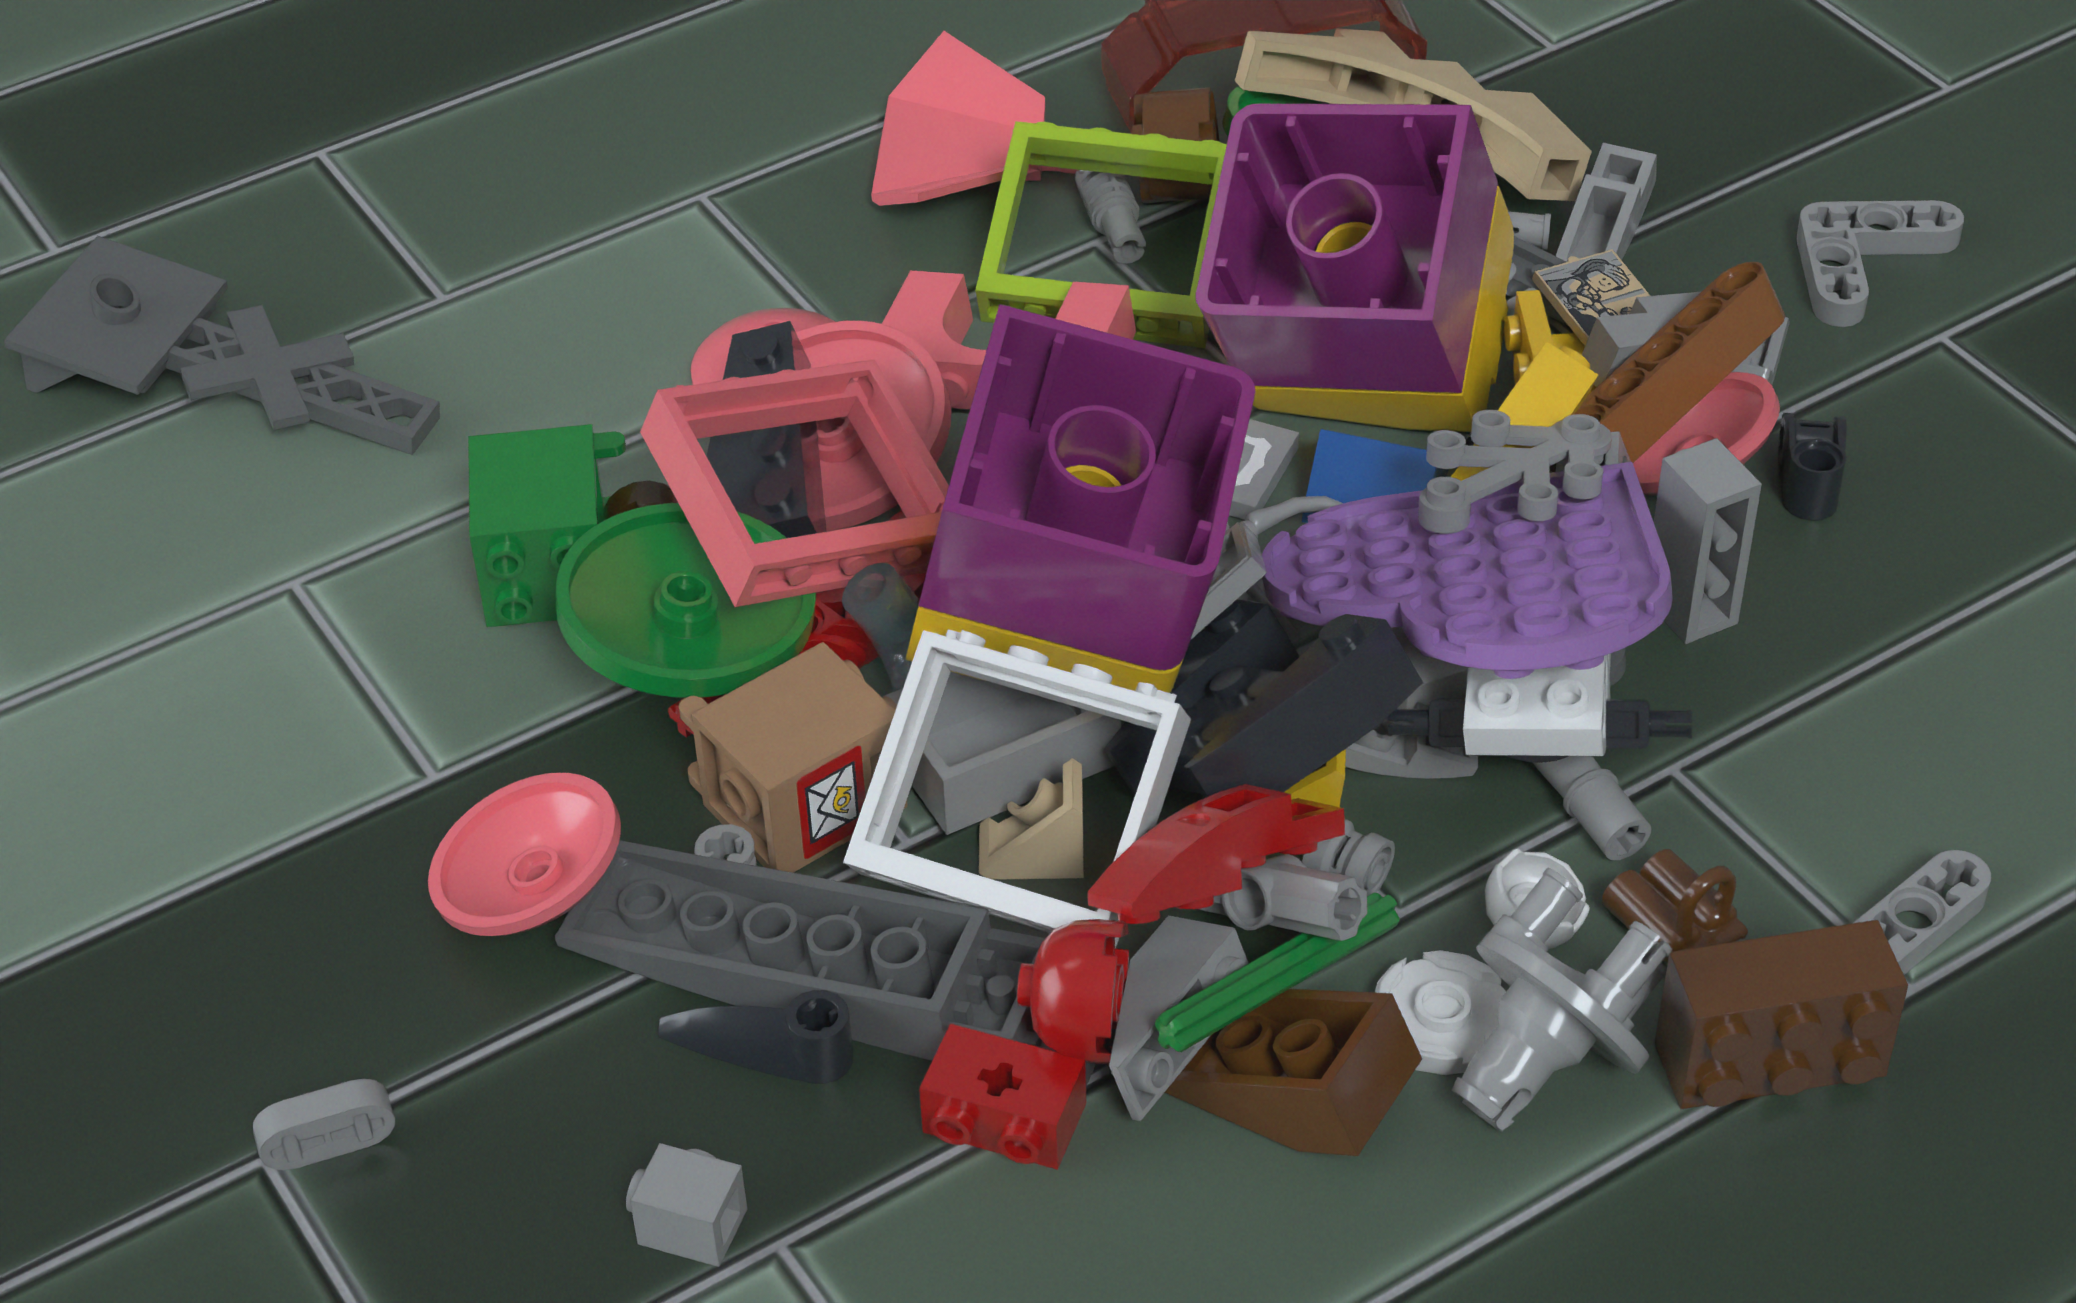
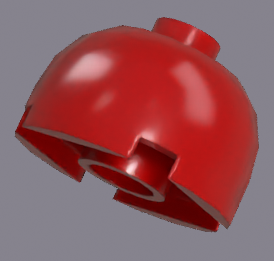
[1017,919,1129,1065]

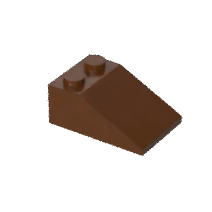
[1164,989,1422,1156]

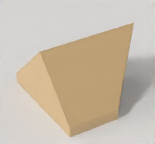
[979,758,1084,879]

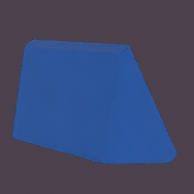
[1302,429,1449,523]

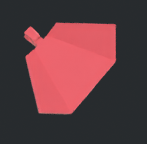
[871,31,1079,206]

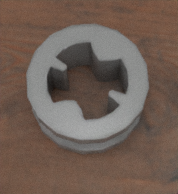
[694,824,757,866]

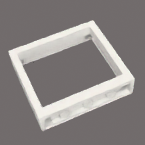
[843,629,1191,948]

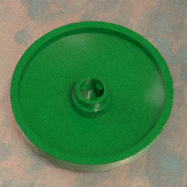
[556,503,816,698]

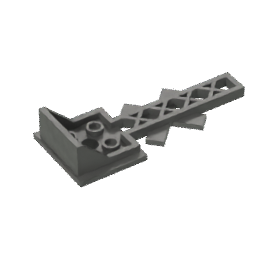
[4,235,440,455]

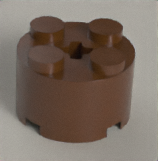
[1132,87,1220,203]

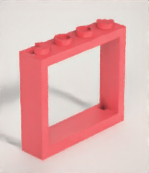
[640,359,949,607]

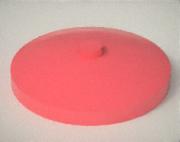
[796,321,951,531]

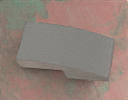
[1345,702,1478,779]

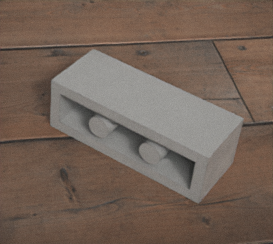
[1654,438,1762,644]

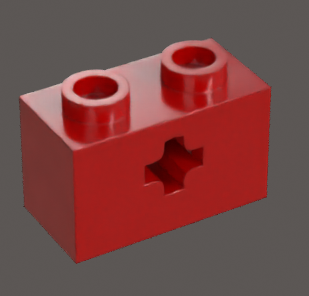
[919,1023,1086,1170]

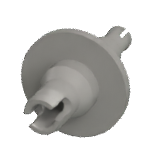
[1451,868,1672,1132]

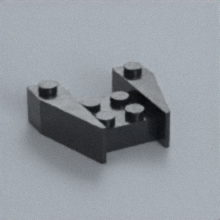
[1104,600,1423,798]

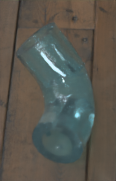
[842,563,920,692]

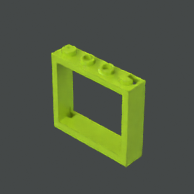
[975,121,1227,348]

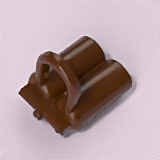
[1602,849,1748,964]

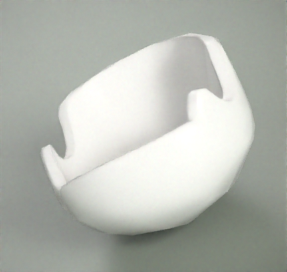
[1485,849,1590,949]

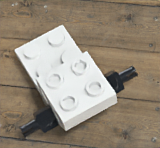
[1387,654,1693,763]

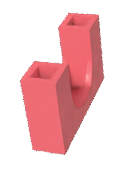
[882,270,1136,409]

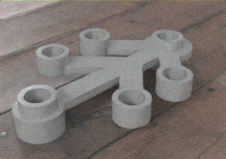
[1418,410,1612,534]

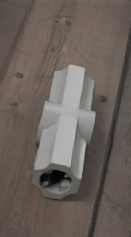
[1199,854,1367,941]

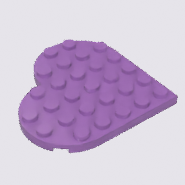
[1262,462,1673,679]

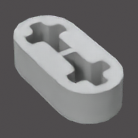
[253,1079,395,1170]

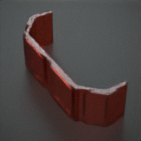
[1101,0,1427,134]

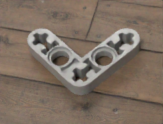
[1796,200,1964,327]

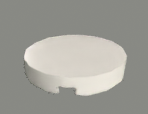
[1375,950,1506,1075]

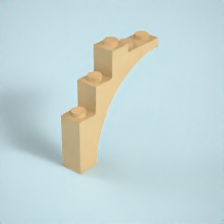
[1235,28,1592,201]

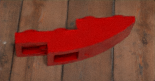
[1088,784,1345,924]

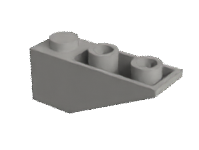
[1109,915,1249,1121]

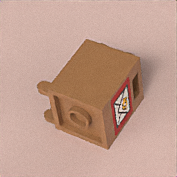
[679,642,908,873]

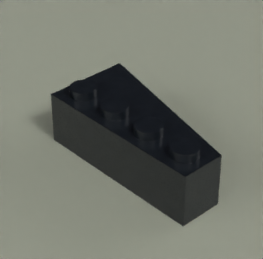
[706,321,827,538]

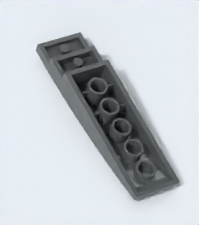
[555,840,1096,1086]

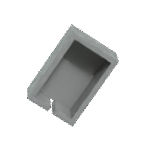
[883,672,1121,835]

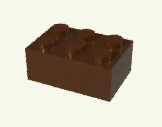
[1654,919,1908,1110]

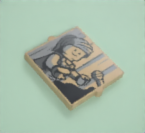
[1532,249,1650,346]

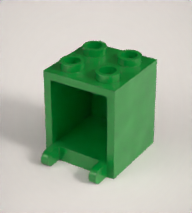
[468,424,626,627]

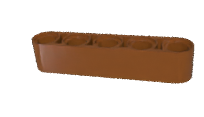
[1575,261,1785,463]

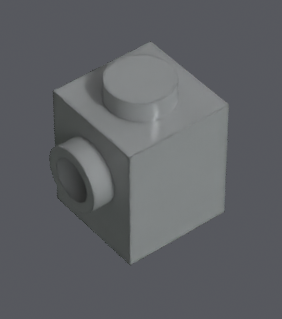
[626,1143,747,1267]

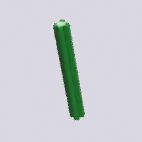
[1155,892,1400,1052]

